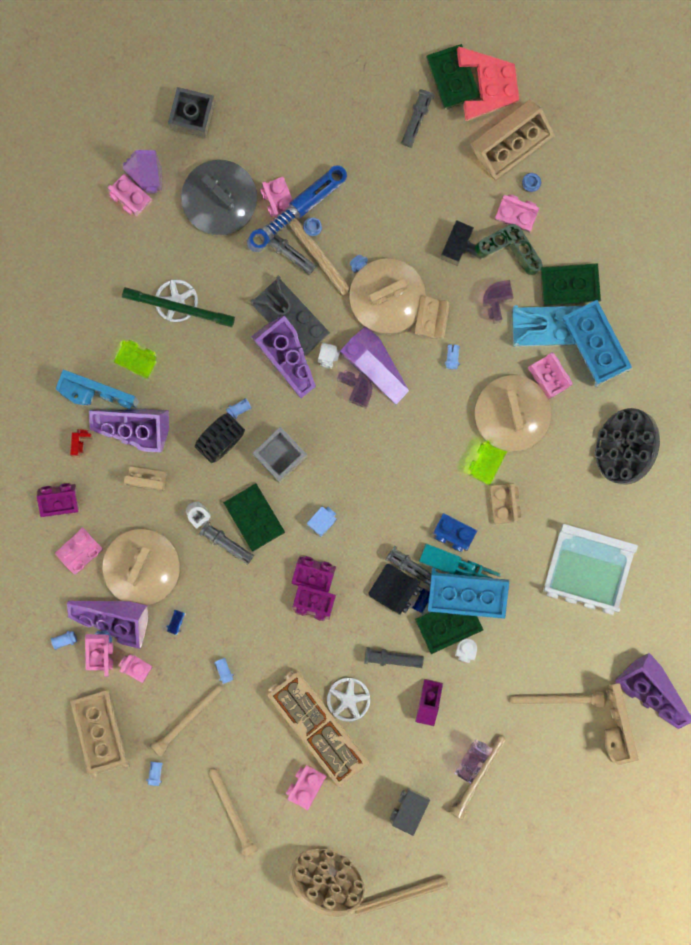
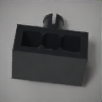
[440,220,486,266]

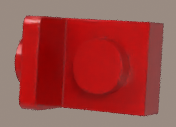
[70,429,93,458]

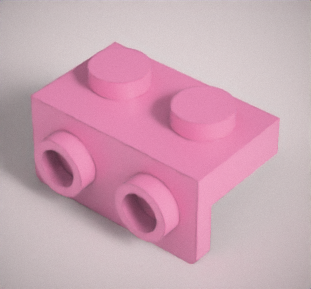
[528,352,573,400]
[55,528,103,575]
[85,634,113,677]

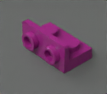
[37,483,79,517]
[291,556,336,593]
[292,585,336,621]

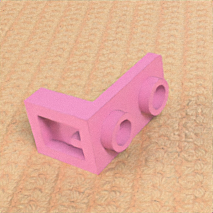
[119,654,153,683]

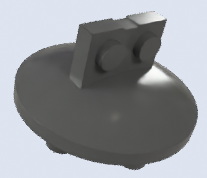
[181,160,257,235]
[594,408,660,485]

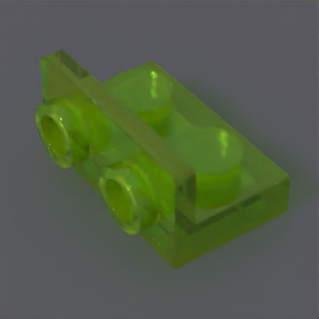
[114,340,158,380]
[468,440,507,486]

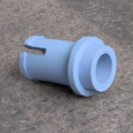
[445,344,460,369]
[226,398,252,419]
[51,631,77,650]
[214,658,234,684]
[146,761,163,786]

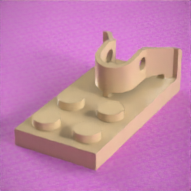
[605,683,639,765]
[70,690,130,778]

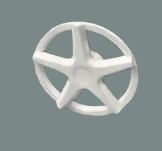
[156,280,198,322]
[327,678,370,722]

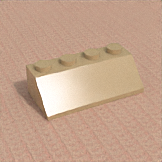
[470,100,555,180]

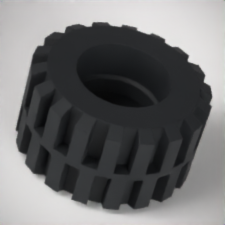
[195,413,245,463]

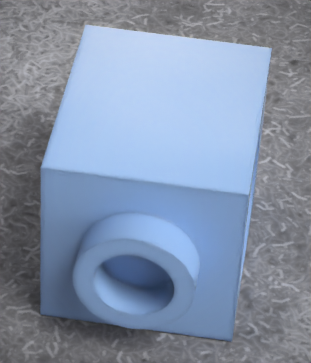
[307,506,337,537]

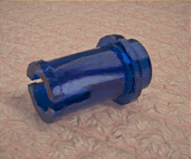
[412,588,430,614]
[166,610,186,635]

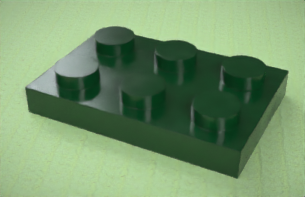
[426,44,480,110]
[541,263,601,306]
[223,483,286,552]
[415,612,483,654]

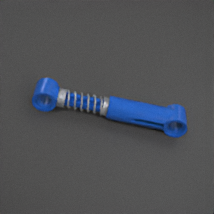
[247,165,347,252]

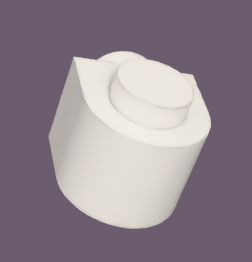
[318,342,340,368]
[186,502,211,529]
[455,639,477,663]

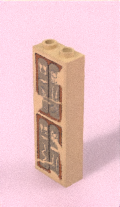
[267,670,370,788]

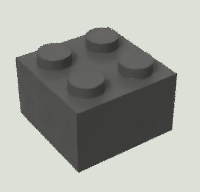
[168,87,215,138]
[390,788,430,836]

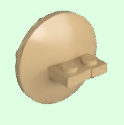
[350,258,426,334]
[475,375,551,452]
[102,529,180,606]
[289,849,365,917]

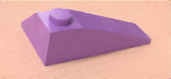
[123,150,162,193]
[340,327,409,405]
[615,653,691,729]

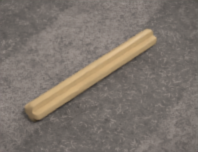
[288,218,350,295]
[355,877,448,916]

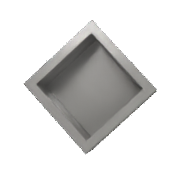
[253,427,307,483]

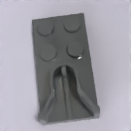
[250,275,330,356]

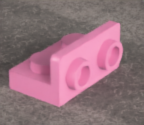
[108,174,152,216]
[260,177,293,218]
[495,194,539,233]
[286,765,326,810]

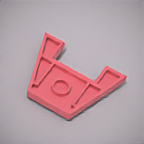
[457,47,519,122]

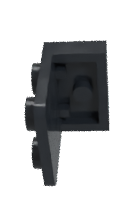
[369,564,422,615]

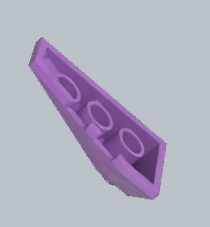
[251,316,316,398]
[89,409,169,452]
[67,601,148,649]

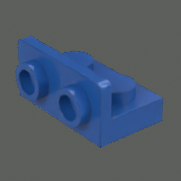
[433,513,477,553]

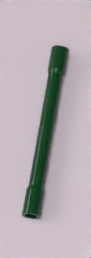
[122,287,235,328]

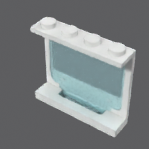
[543,524,638,615]

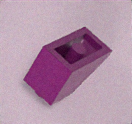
[415,679,443,726]

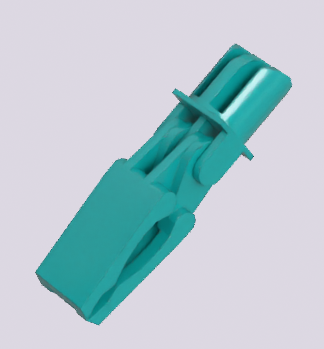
[418,544,501,578]

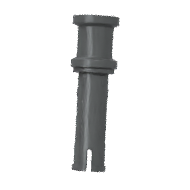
[401,89,435,148]
[268,234,317,275]
[199,521,254,565]
[385,546,431,586]
[364,647,424,668]

